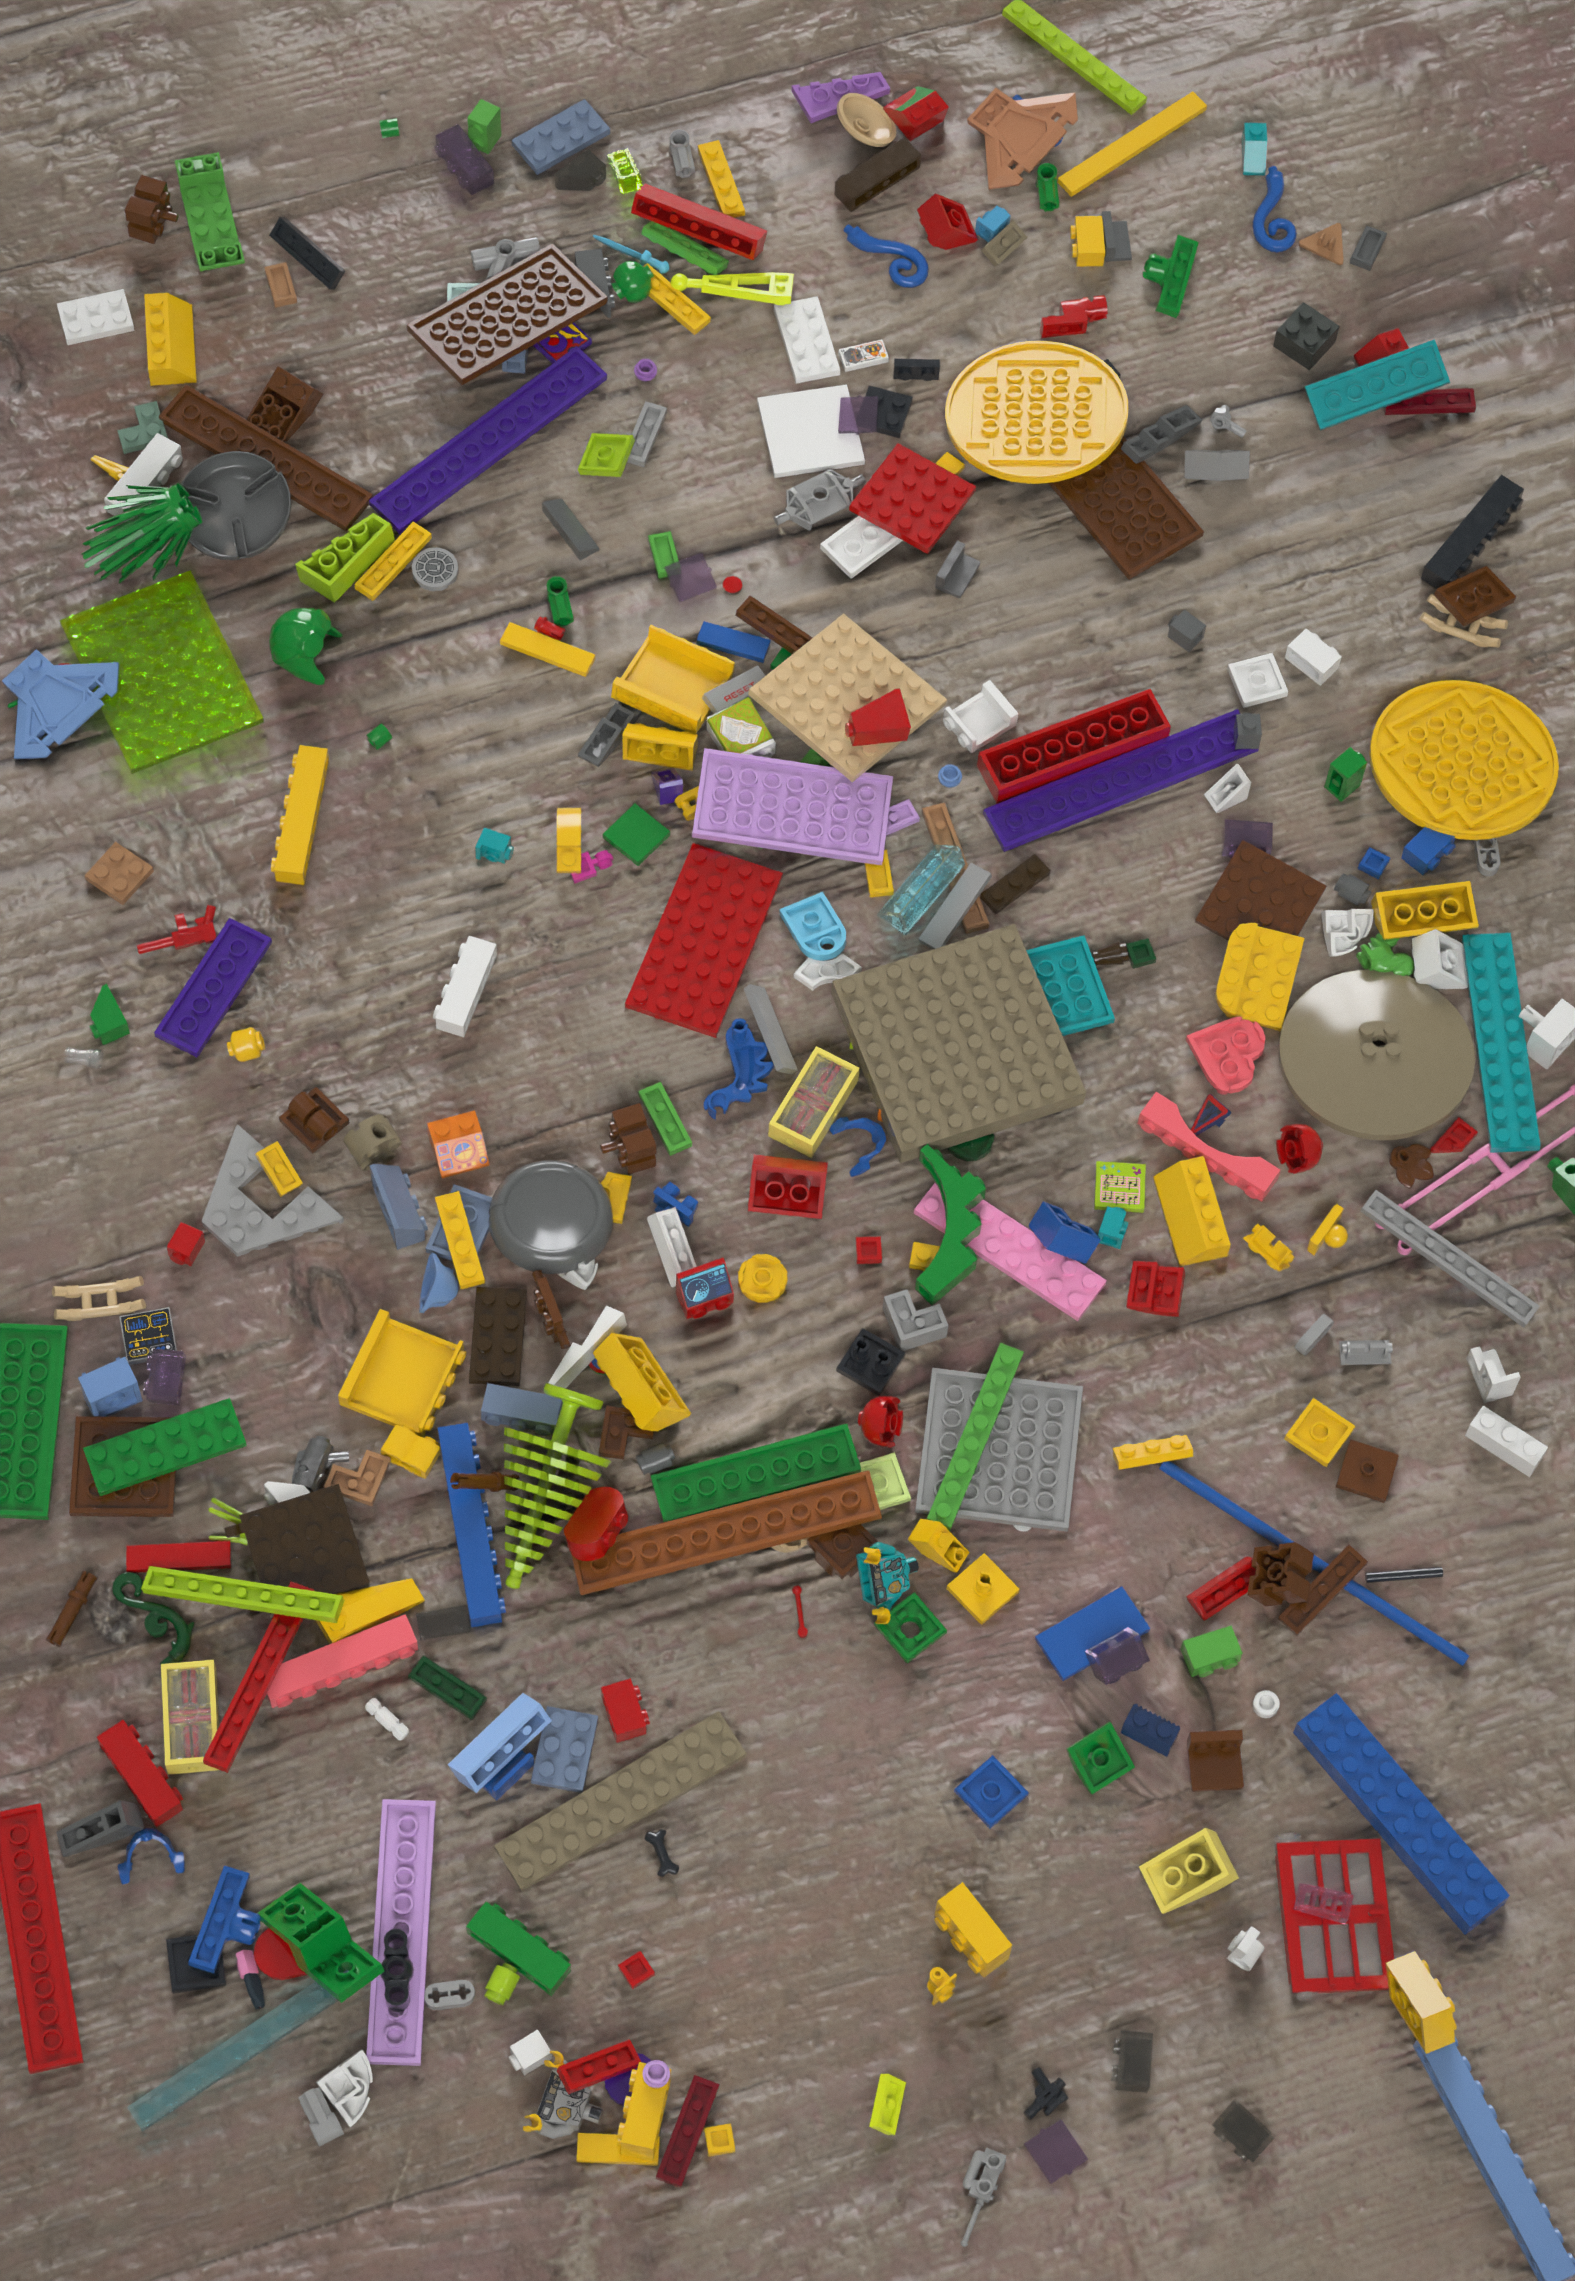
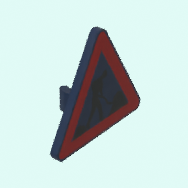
[1190,1094,1231,1136]

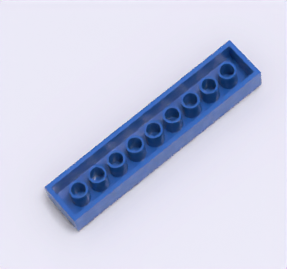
[1293,1693,1510,1935]

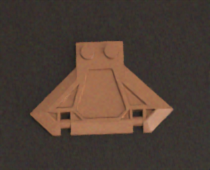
[967,88,1078,189]

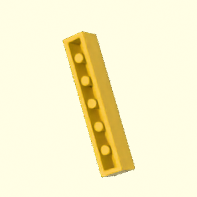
[271,745,329,885]

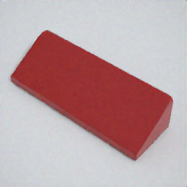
[1186,1556,1256,1621]

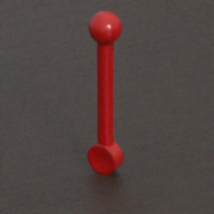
[792,1585,808,1638]

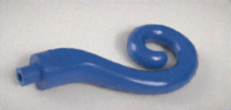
[1252,166,1297,253]
[843,224,929,288]

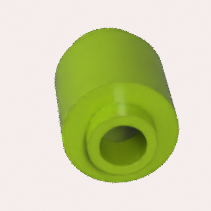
[484,1963,520,2005]

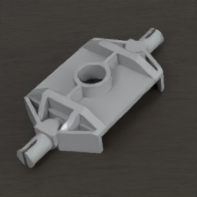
[773,469,866,531]

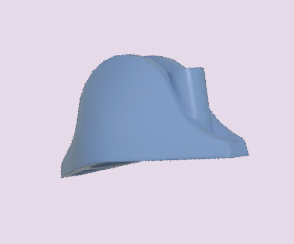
[419,1252,459,1313]

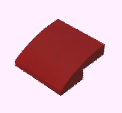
[1126,1261,1185,1317]

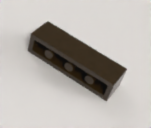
[834,137,921,212]

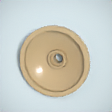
[837,93,896,147]

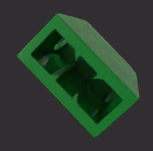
[1547,1157,1575,1215]

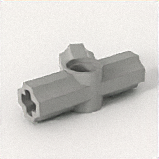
[471,237,540,280]

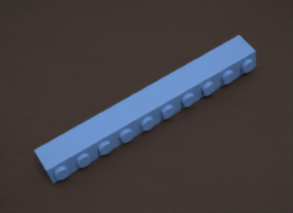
[1413,2037,1575,2281]

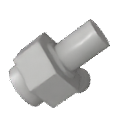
[1210,405,1247,438]

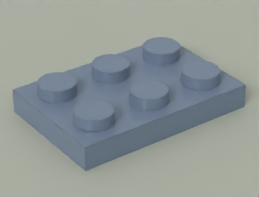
[426,1184,492,1261]
[531,1706,598,1793]

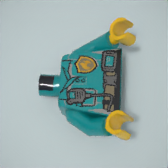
[856,1542,919,1624]

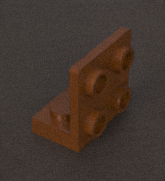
[1187,1729,1244,1792]

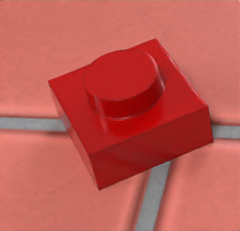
[855,1237,882,1264]
[618,1951,655,1990]

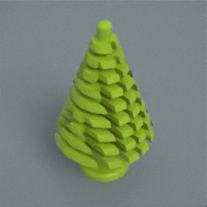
[504,1383,611,1589]

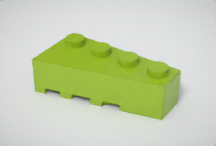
[295,513,395,603]

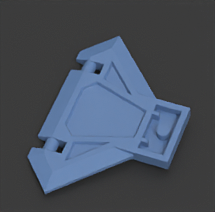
[2,649,119,759]

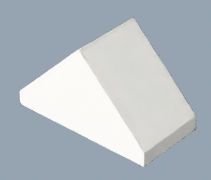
[1204,764,1251,813]

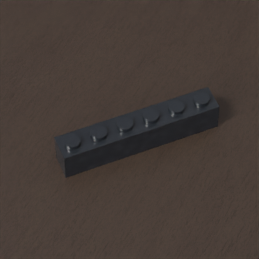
[1421,475,1524,589]

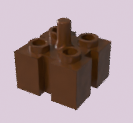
[125,175,179,244]
[600,1103,656,1175]
[1247,1542,1314,1606]

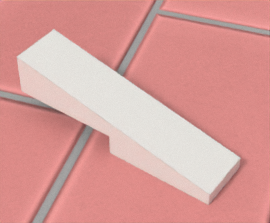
[548,1306,627,1389]

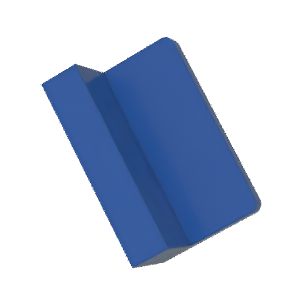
[483,1750,534,1801]

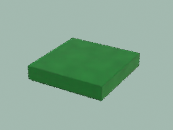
[603,803,670,866]

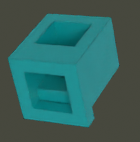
[475,828,514,864]
[1098,1206,1129,1249]

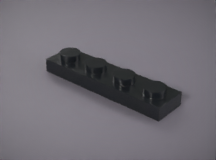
[269,217,345,290]

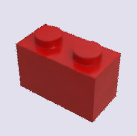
[601,1678,650,1743]

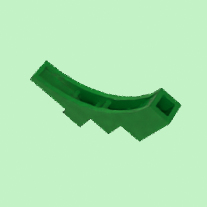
[915,1144,986,1306]

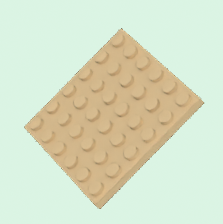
[748,613,947,782]

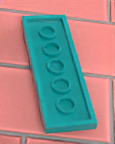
[1305,339,1450,431]

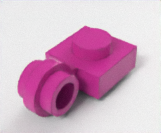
[570,850,613,884]

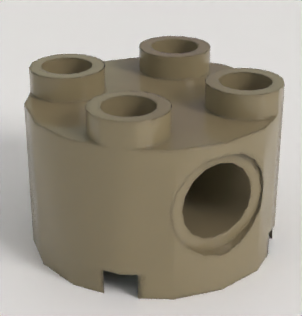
[343,1114,402,1171]

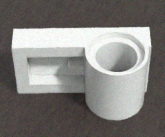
[1227,1926,1265,1971]

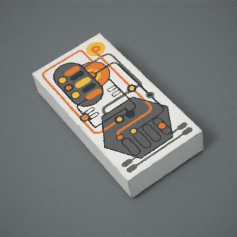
[839,340,889,372]

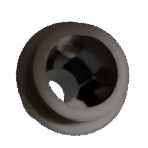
[1092,941,1129,966]

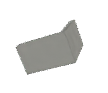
[1185,450,1250,481]
[882,1289,948,1351]

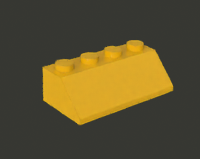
[144,293,197,386]
[1371,881,1479,940]
[1153,1156,1231,1267]
[593,1333,691,1431]

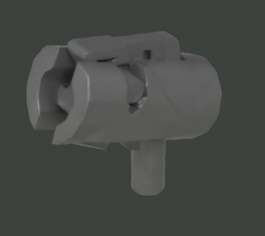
[292,1436,349,1493]

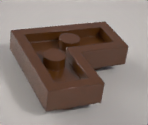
[599,1406,654,1460]

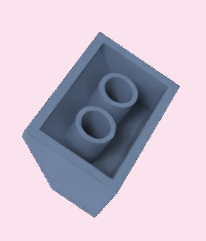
[370,1164,428,1250]

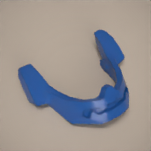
[830,1117,886,1177]
[118,1828,185,1884]

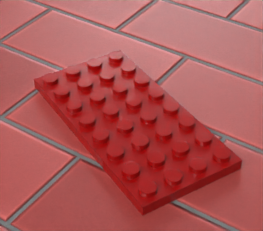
[625,843,783,1038]

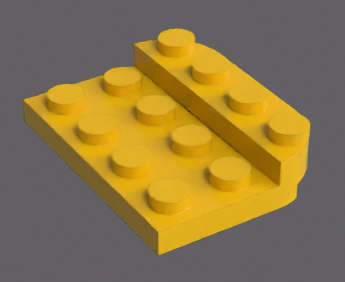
[1215,923,1305,1031]

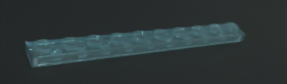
[127,1970,349,2132]

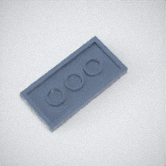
[512,99,610,175]

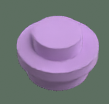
[643,2060,670,2088]

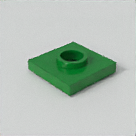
[874,1592,947,1664]

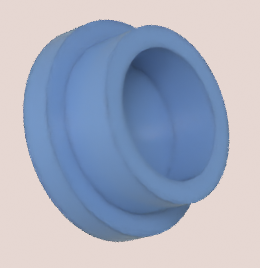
[938,764,962,788]

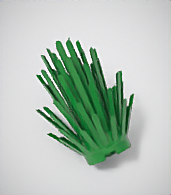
[81,483,202,584]

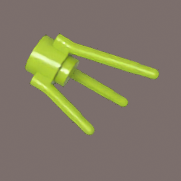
[208,1497,248,1546]

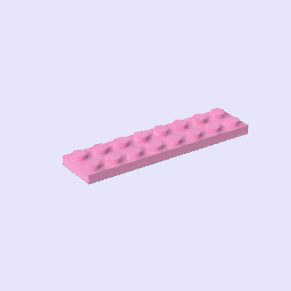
[914,1183,1107,1321]

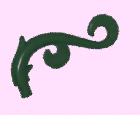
[112,1572,195,1665]

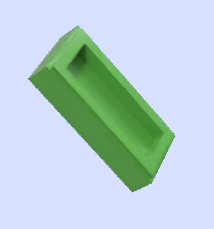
[648,531,681,578]

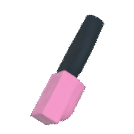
[236,1950,265,2009]

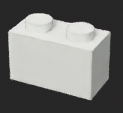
[1285,629,1342,686]

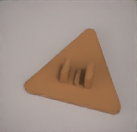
[1299,223,1344,265]

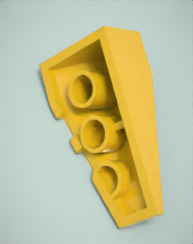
[316,1578,425,1644]

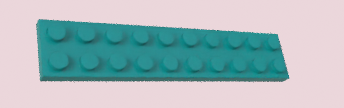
[1462,933,1541,1153]

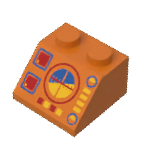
[427,1110,489,1178]

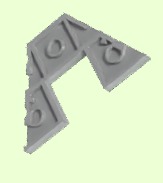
[201,1125,344,1257]

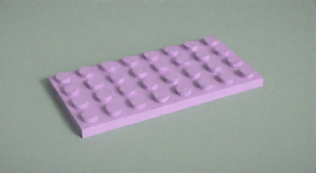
[692,748,893,866]

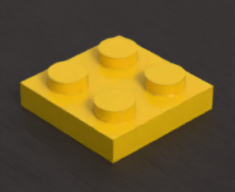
[1284,1398,1355,1468]

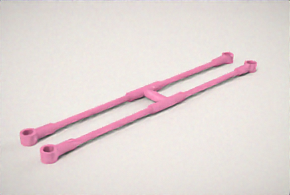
[1375,1084,1575,1255]

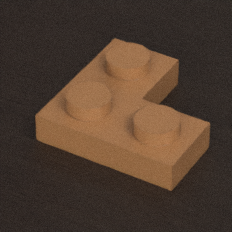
[324,1450,391,1506]

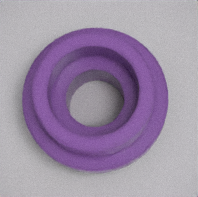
[634,359,657,381]

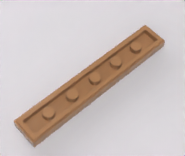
[922,802,989,934]

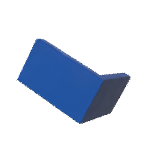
[1029,1201,1101,1264]

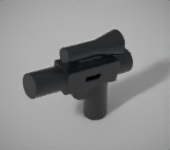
[1023,2067,1069,2120]

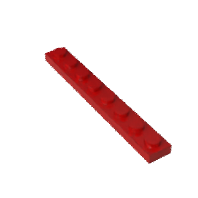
[203,1582,315,1773]

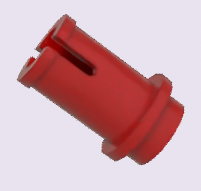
[534,616,566,641]

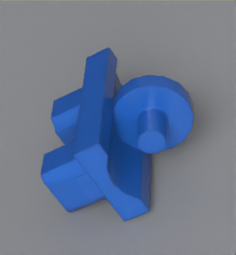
[653,1182,698,1227]

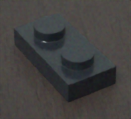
[893,358,940,381]

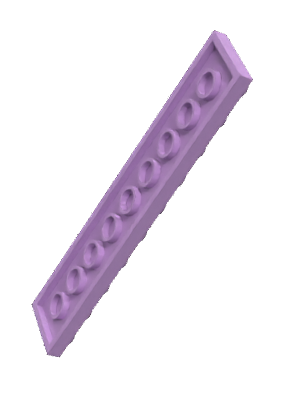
[366,1799,436,2066]

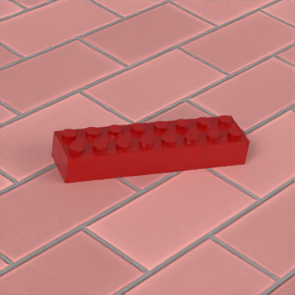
[977,689,1171,804]

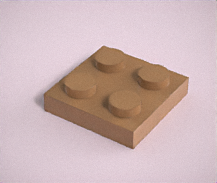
[85,841,154,905]

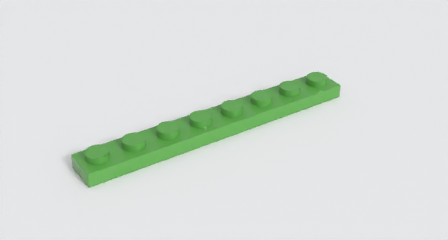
[927,1343,1024,1531]

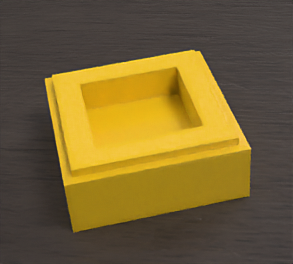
[704,2123,735,2157]

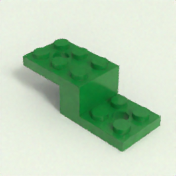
[257,1883,384,2003]

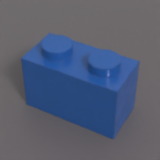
[1401,827,1456,875]

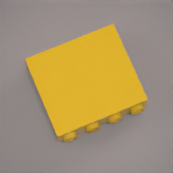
[611,625,735,734]
[338,1309,466,1437]

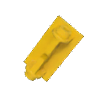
[1243,1224,1295,1272]
[927,1967,957,2006]

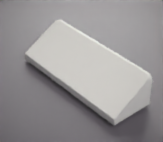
[647,1207,697,1287]

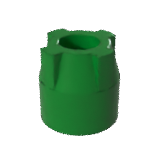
[379,118,400,138]
[366,724,392,750]

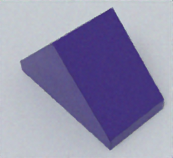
[651,768,683,805]

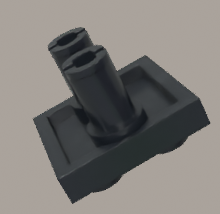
[836,1328,906,1396]

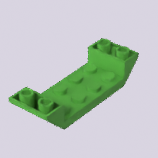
[175,152,245,271]

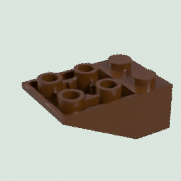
[246,366,323,443]

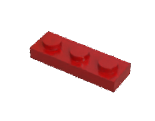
[557,2039,641,2094]

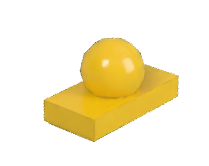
[1307,1204,1348,1256]

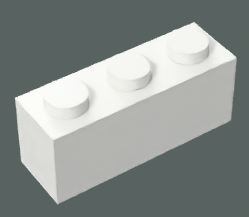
[1465,1406,1548,1477]

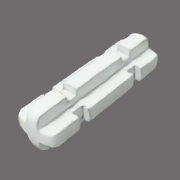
[365,1698,409,1741]

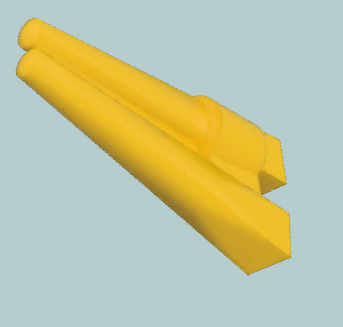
[91,455,129,481]

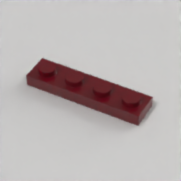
[1384,388,1476,415]
[656,2075,720,2188]

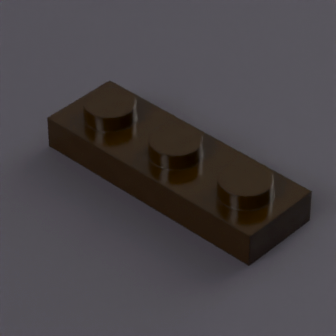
[980,854,1051,914]

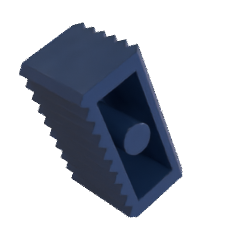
[1121,1704,1180,1757]

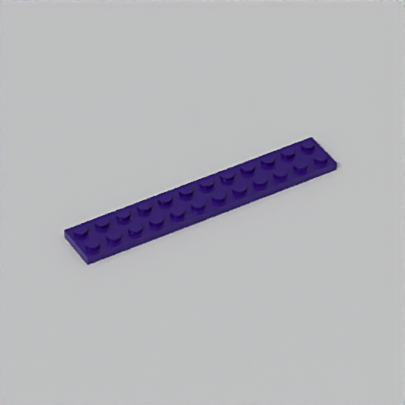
[369,346,607,534]
[983,709,1259,852]

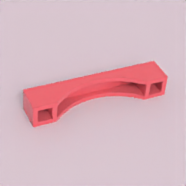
[1138,1092,1280,1202]

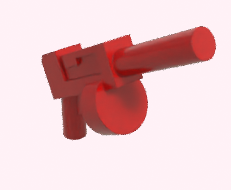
[137,905,217,954]

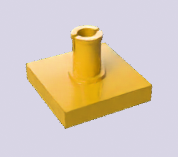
[946,1553,1020,1625]

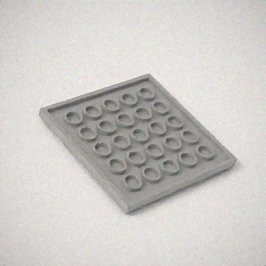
[915,1368,1083,1532]

